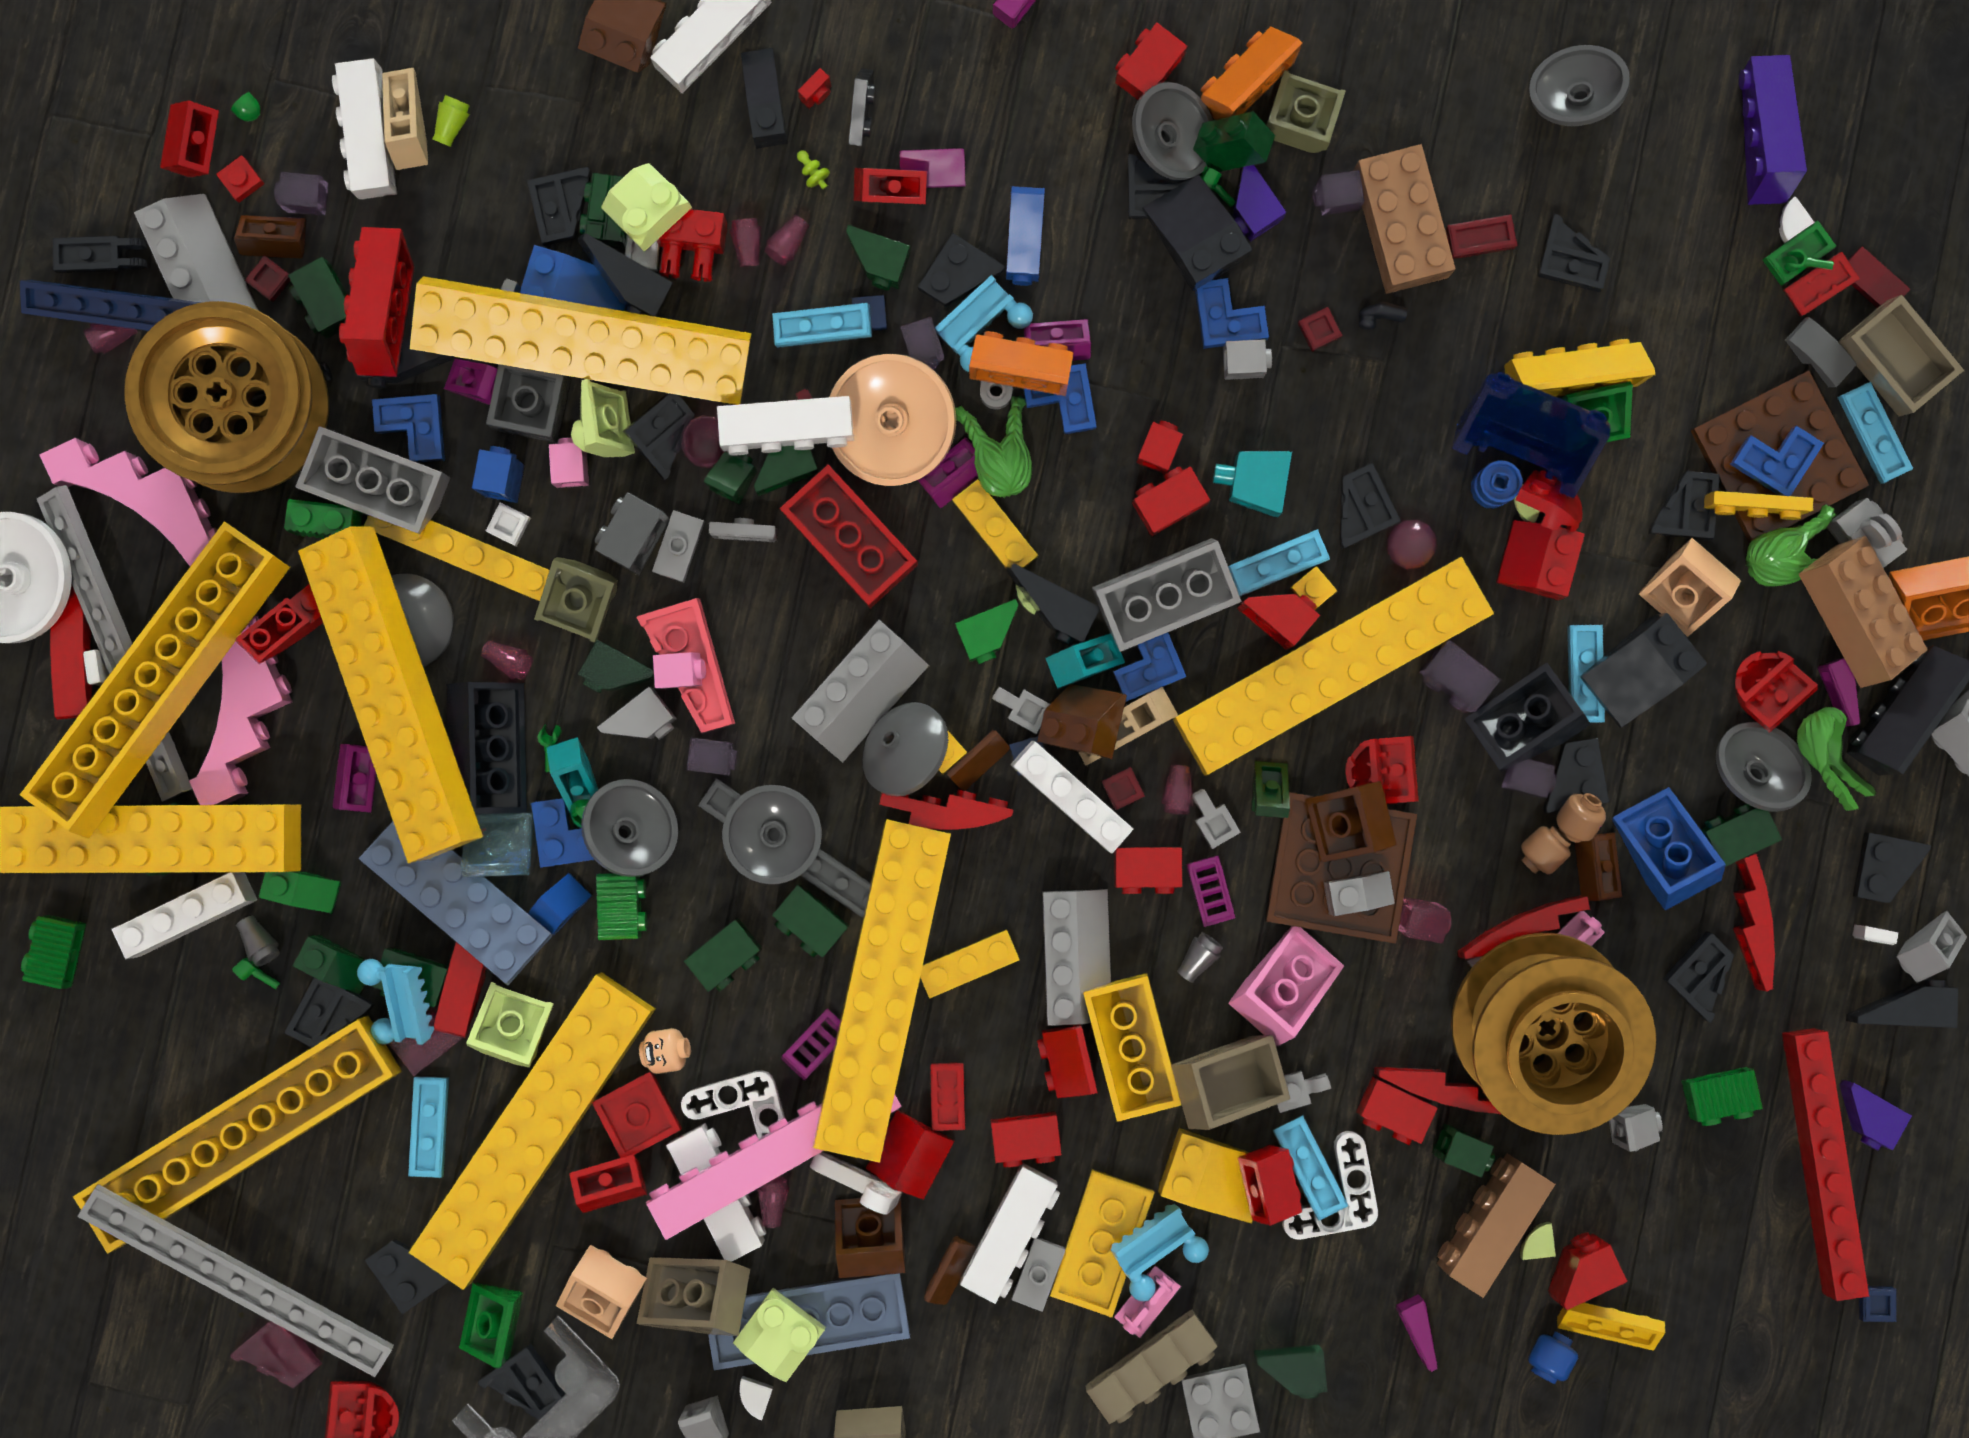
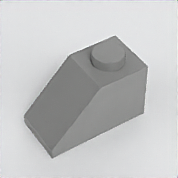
[597,687,677,739]
[1323,871,1395,916]
[1897,911,1967,983]
[1609,1104,1663,1152]
[678,1395,729,1438]

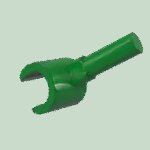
[1200,166,1235,207]
[1784,249,1834,272]
[538,724,561,772]
[232,957,280,990]

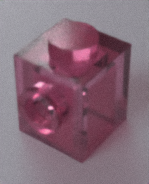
[1398,897,1451,943]

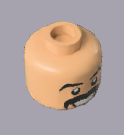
[639,1028,691,1074]

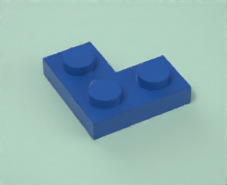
[1195,278,1269,349]
[1023,363,1097,434]
[372,394,445,463]
[1730,425,1824,496]
[1113,632,1186,702]
[531,798,594,868]

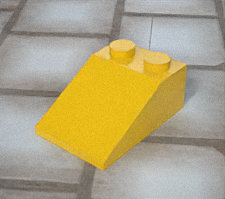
[1158,1128,1252,1223]

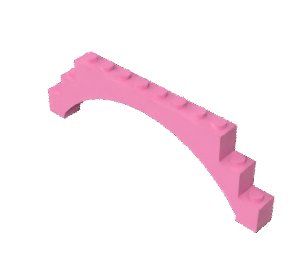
[39,438,292,805]

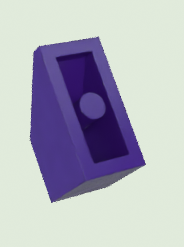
[1232,165,1286,242]
[1839,1079,1912,1151]

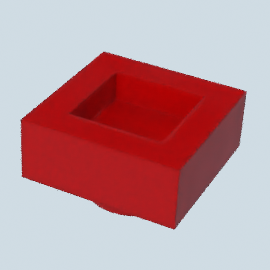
[798,68,832,109]
[216,155,265,203]

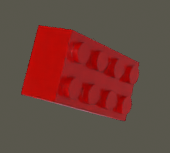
[339,227,414,377]
[780,464,918,609]

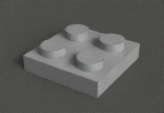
[1181,1364,1260,1438]

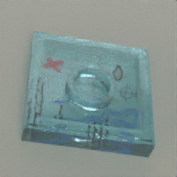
[461,813,534,877]

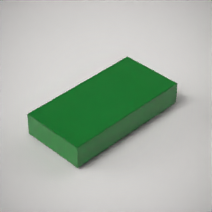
[1762,221,1837,286]

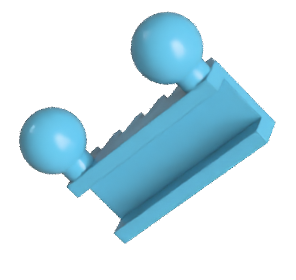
[935,275,1033,372]
[357,959,435,1045]
[1110,1204,1209,1301]

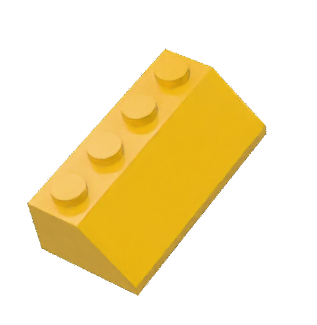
[1504,339,1655,404]
[1083,973,1181,1122]

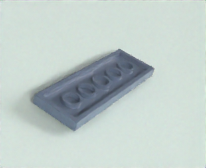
[359,821,553,985]
[708,1273,910,1370]

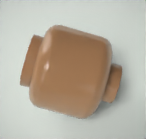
[1556,793,1606,843]
[1521,826,1571,874]

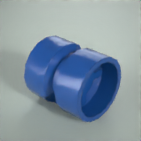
[1471,460,1522,509]

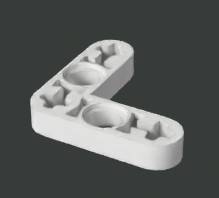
[681,1070,785,1139]
[1282,1131,1378,1240]
[810,1152,902,1214]

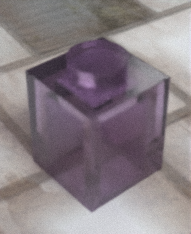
[1313,170,1365,216]
[274,172,328,216]
[900,317,944,369]
[687,737,738,776]
[1502,759,1557,798]

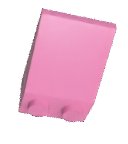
[1228,926,1344,1046]

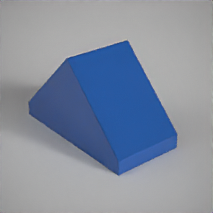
[528,873,593,943]

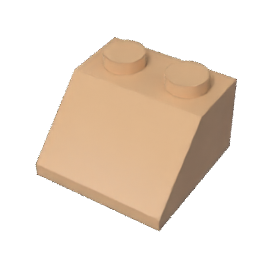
[1639,538,1741,637]
[556,1245,647,1339]

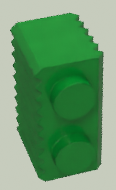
[284,499,363,539]
[596,873,647,940]
[21,915,86,989]
[1682,1067,1763,1126]

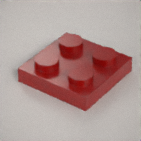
[592,1071,682,1158]

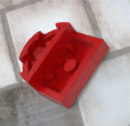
[1515,470,1583,532]
[1735,651,1818,733]
[1345,736,1419,804]
[325,1381,399,1438]

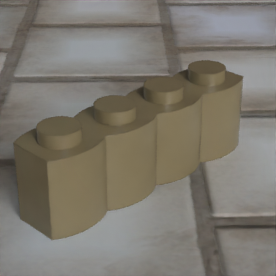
[1085,1309,1217,1424]

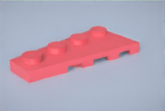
[636,598,735,733]

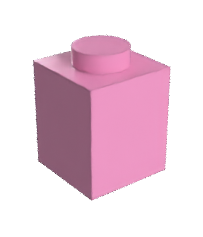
[549,438,589,488]
[653,652,706,689]

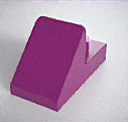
[444,359,498,405]

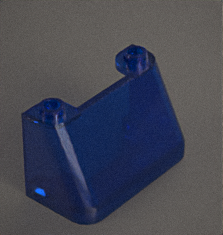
[1452,372,1611,498]

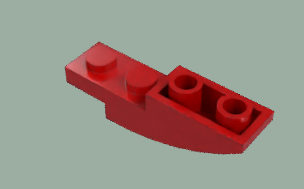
[235,584,323,664]
[879,790,1013,830]

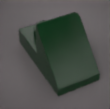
[1251,761,1290,818]

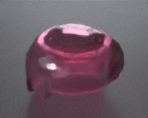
[681,415,729,468]
[1387,519,1437,569]

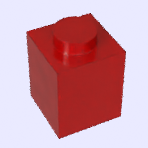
[1136,421,1183,474]

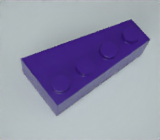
[1739,55,1807,205]

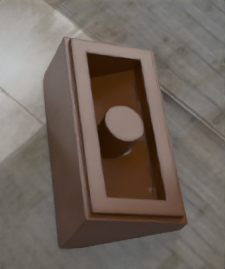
[234,215,306,259]
[947,730,1010,791]
[1575,832,1622,901]
[924,1236,976,1305]

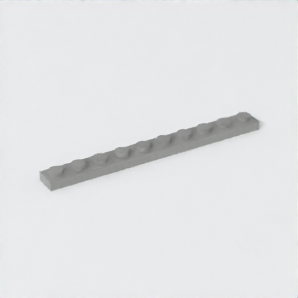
[37,485,192,802]
[77,1184,394,1377]

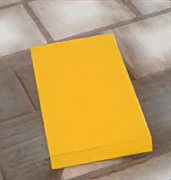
[1050,1169,1154,1317]

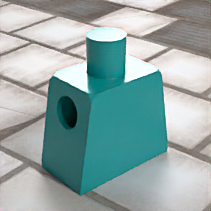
[1213,451,1292,517]

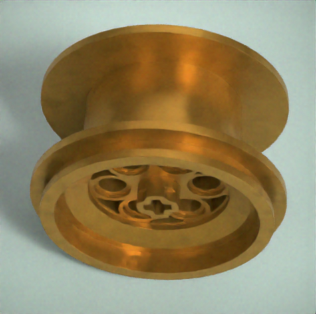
[125,301,329,493]
[1451,933,1656,1135]

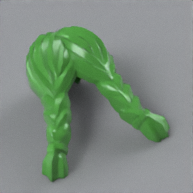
[955,395,1032,498]
[1745,504,1836,586]
[1797,707,1877,811]

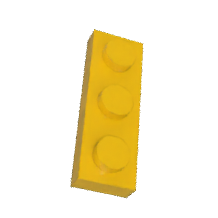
[952,479,1038,568]
[1704,491,1813,520]
[920,929,1020,999]
[1557,1302,1665,1351]

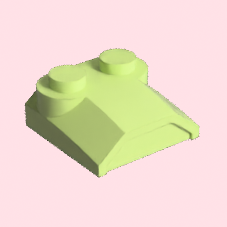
[601,163,692,252]
[571,379,635,457]
[466,982,554,1067]
[733,1288,826,1382]

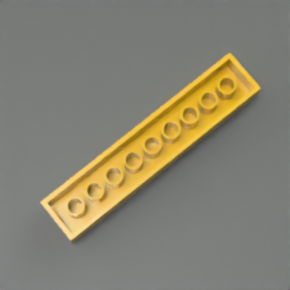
[410,276,751,405]
[20,521,290,839]
[298,526,483,863]
[1173,557,1494,775]
[0,804,301,873]
[812,819,951,1163]
[409,972,656,1290]
[73,1016,402,1254]

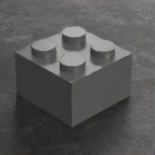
[486,364,571,443]
[595,492,670,576]

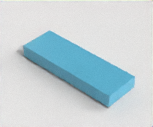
[772,303,872,347]
[1837,382,1913,484]
[1228,529,1330,597]
[1567,625,1605,723]
[408,1076,449,1178]
[1273,1116,1348,1221]

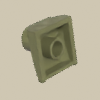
[1266,70,1346,153]
[534,557,618,643]

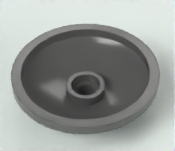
[1529,45,1630,126]
[1132,82,1213,180]
[391,574,454,668]
[862,702,948,796]
[1716,722,1812,812]
[581,779,678,877]
[722,785,822,884]

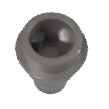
[236,915,280,966]
[1177,932,1223,983]

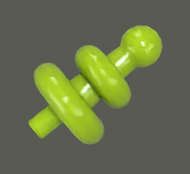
[797,150,830,189]

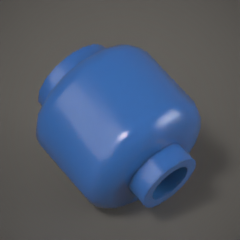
[1528,1331,1578,1384]

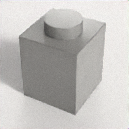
[1223,339,1272,380]

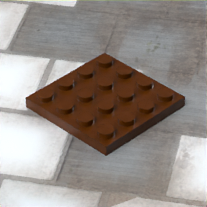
[1691,371,1869,544]
[1265,792,1417,944]

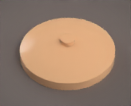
[829,354,956,486]

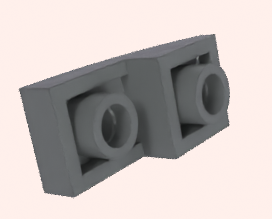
[1785,317,1857,387]

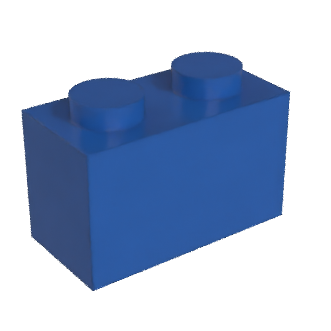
[472,446,525,503]

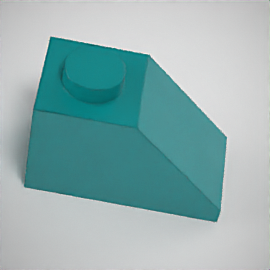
[1046,633,1125,689]
[547,737,598,812]

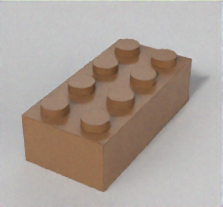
[1353,144,1455,294]
[1799,535,1928,688]
[1437,1153,1556,1298]

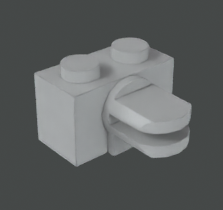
[1827,498,1907,568]

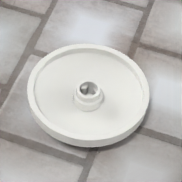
[0,512,72,643]

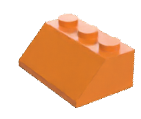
[1201,26,1303,120]
[969,331,1074,396]
[1889,556,1969,641]

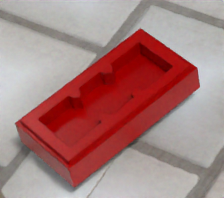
[1783,252,1860,316]
[930,1063,965,1131]

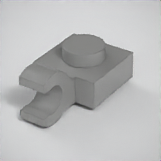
[992,687,1050,734]
[1191,789,1241,849]
[1277,1070,1331,1113]

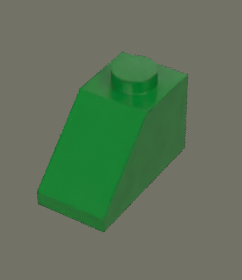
[955,599,1018,664]
[259,871,342,913]

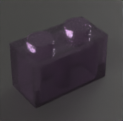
[1419,639,1501,713]

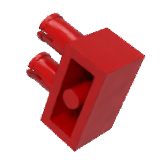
[657,209,728,282]

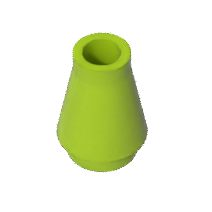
[433,95,470,147]

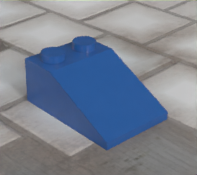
[520,245,626,311]
[1612,787,1726,910]

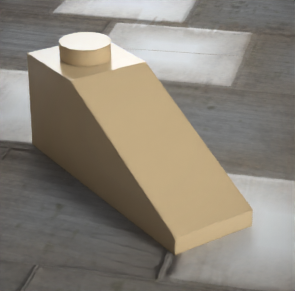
[382,67,428,170]
[1079,687,1178,765]

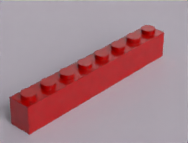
[1782,1028,1869,1301]

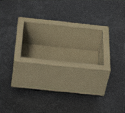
[1838,295,1964,417]
[1171,1035,1290,1130]

